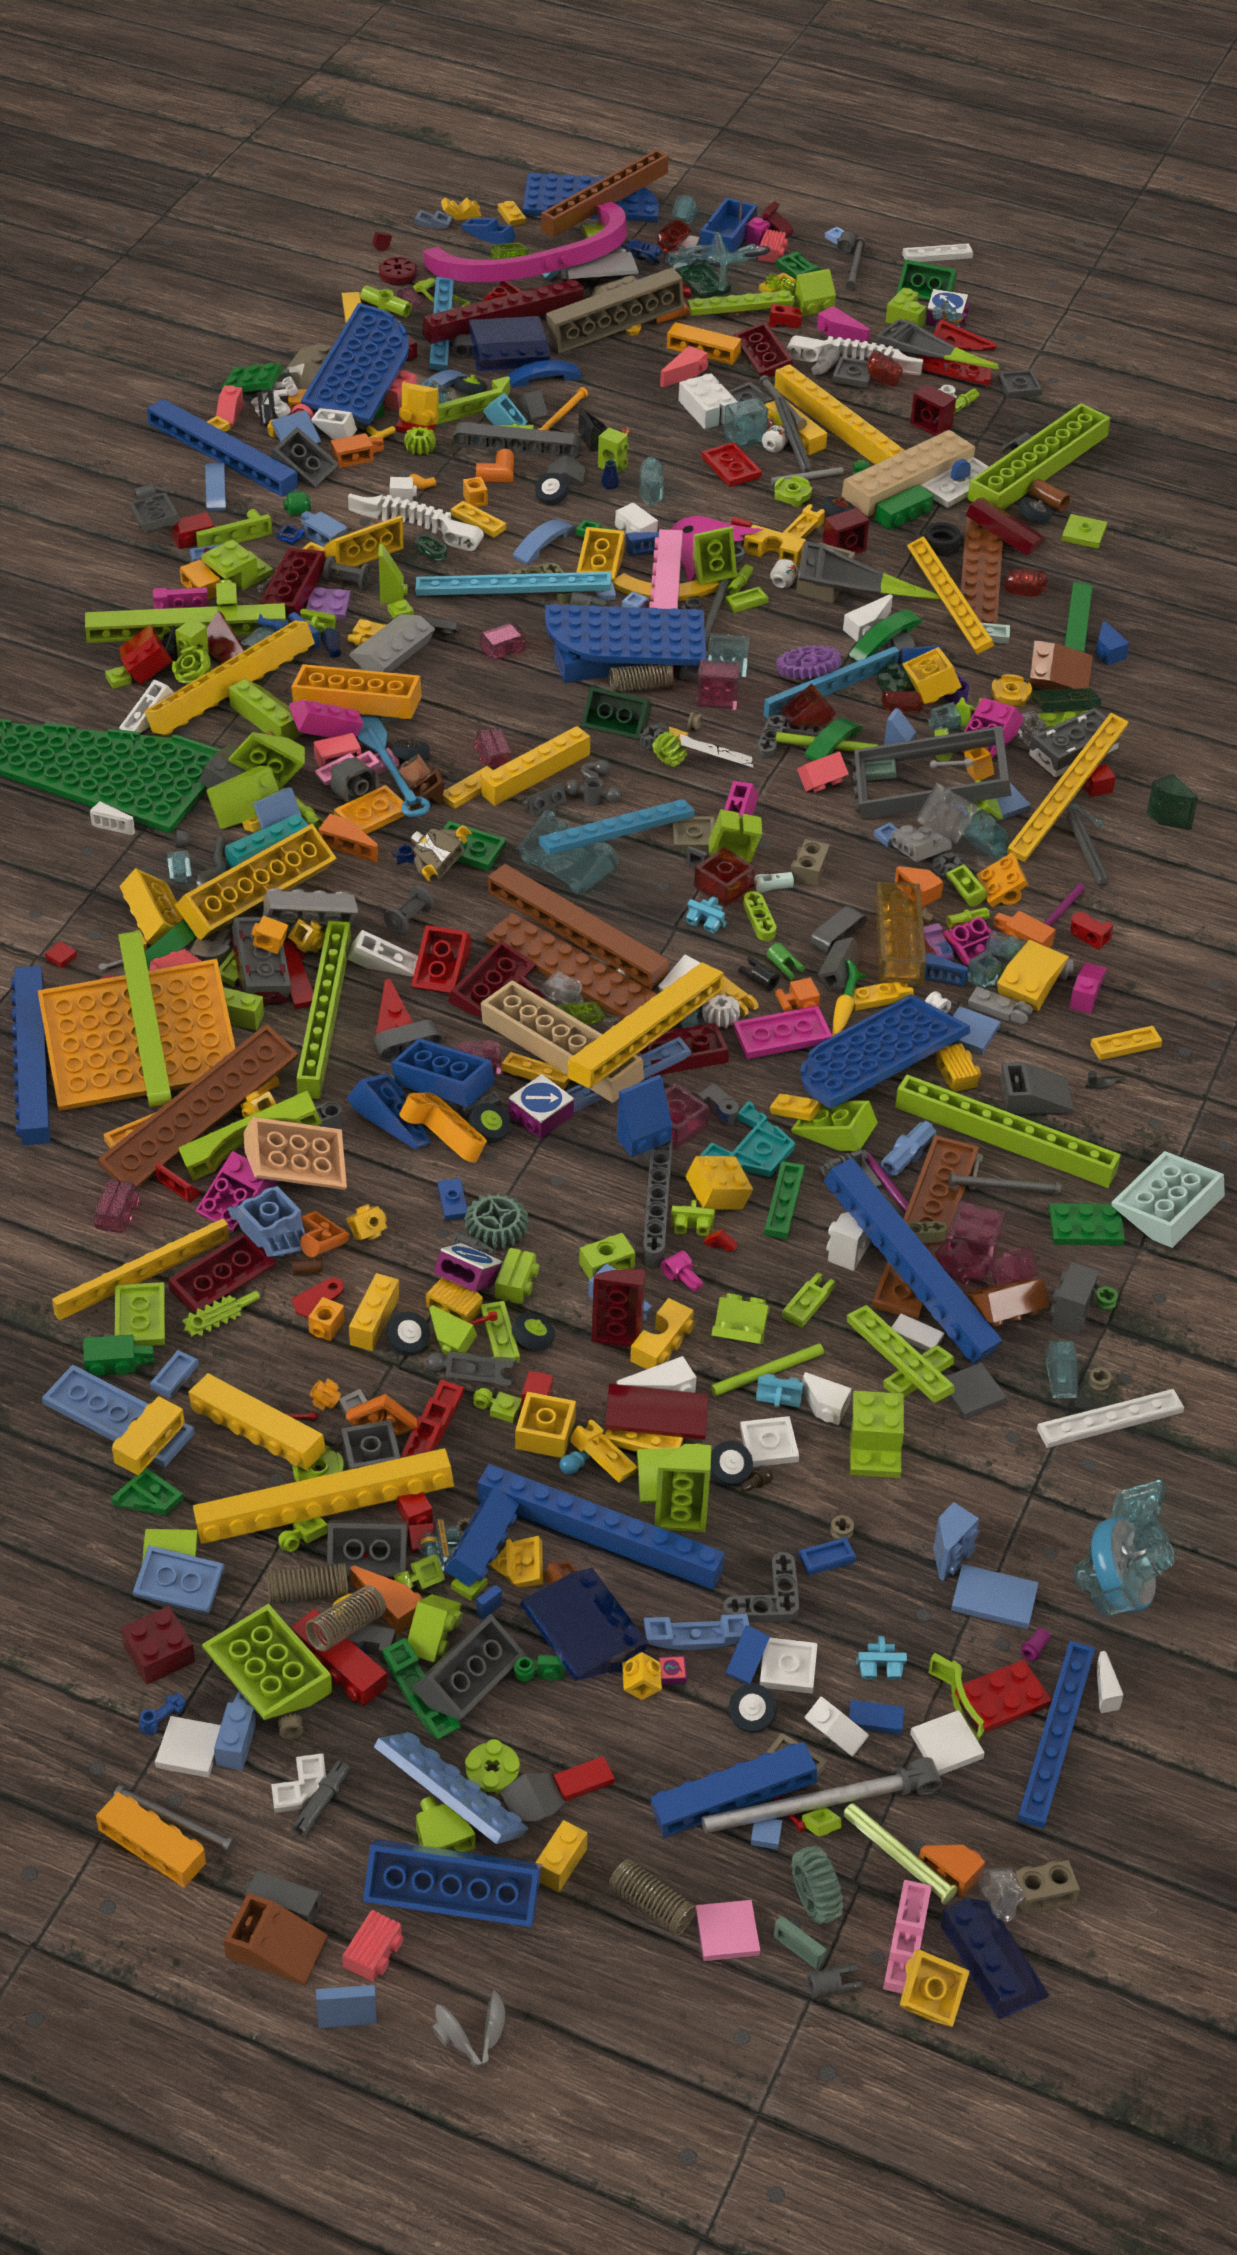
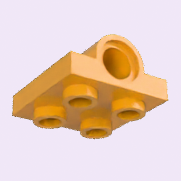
[976,852,1029,907]

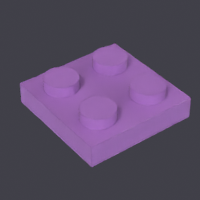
[306,587,351,621]

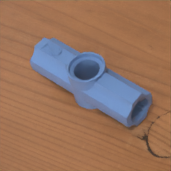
[881,1121,936,1177]

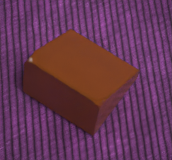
[543,1560,583,1593]

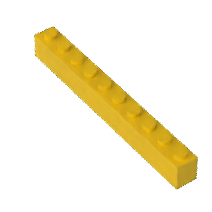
[774,364,905,465]
[144,620,315,736]
[567,962,724,1089]
[193,1448,454,1544]

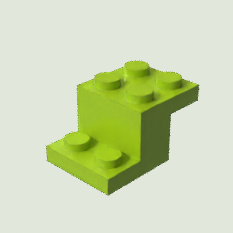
[201,539,273,590]
[711,1293,771,1344]
[850,1391,904,1478]

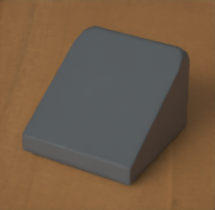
[687,846,712,871]

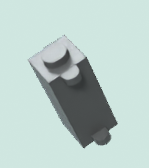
[818,937,863,994]
[243,1870,323,1925]

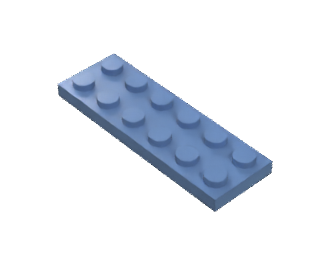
[42,1365,195,1468]
[374,1732,528,1844]

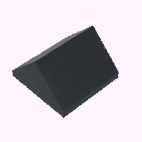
[578,407,608,452]

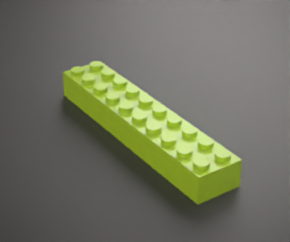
[967,403,1111,510]

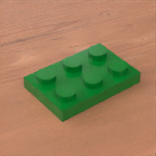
[221,362,284,392]
[443,821,506,871]
[1048,1203,1125,1246]

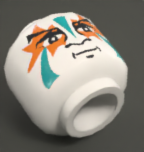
[762,425,789,453]
[770,559,798,588]

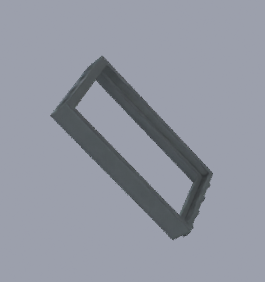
[851,726,1012,820]

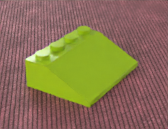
[202,1603,332,1720]

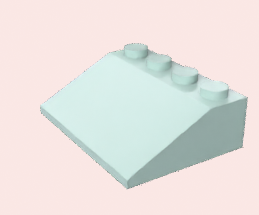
[1112,1151,1225,1248]

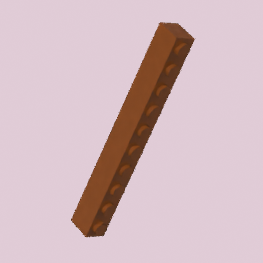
[541,149,669,238]
[488,864,669,990]

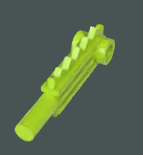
[182,1291,260,1337]

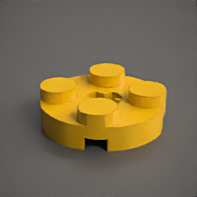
[991,674,1032,708]

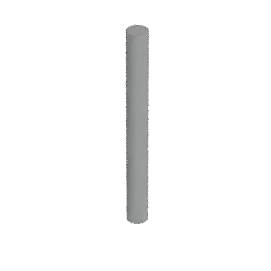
[771,467,844,485]

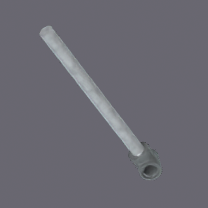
[702,1757,943,1833]

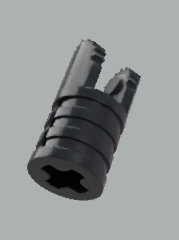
[257,390,276,426]
[738,956,780,991]

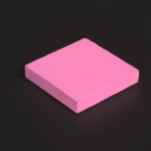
[696,1900,760,1961]

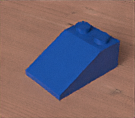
[617,1075,672,1157]

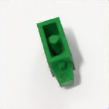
[83,1334,154,1376]

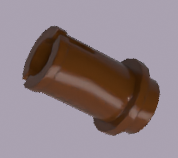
[292,1256,323,1276]

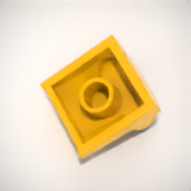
[399,381,439,426]
[900,1949,970,2027]

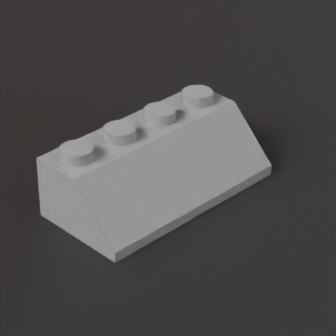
[349,614,435,673]
[263,888,358,926]

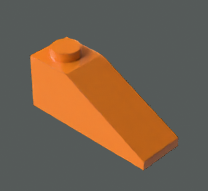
[319,814,379,863]
[350,1565,422,1634]

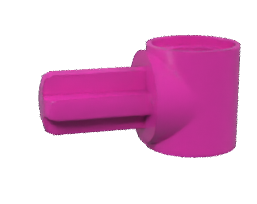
[661,1251,703,1292]

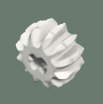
[702,994,740,1029]

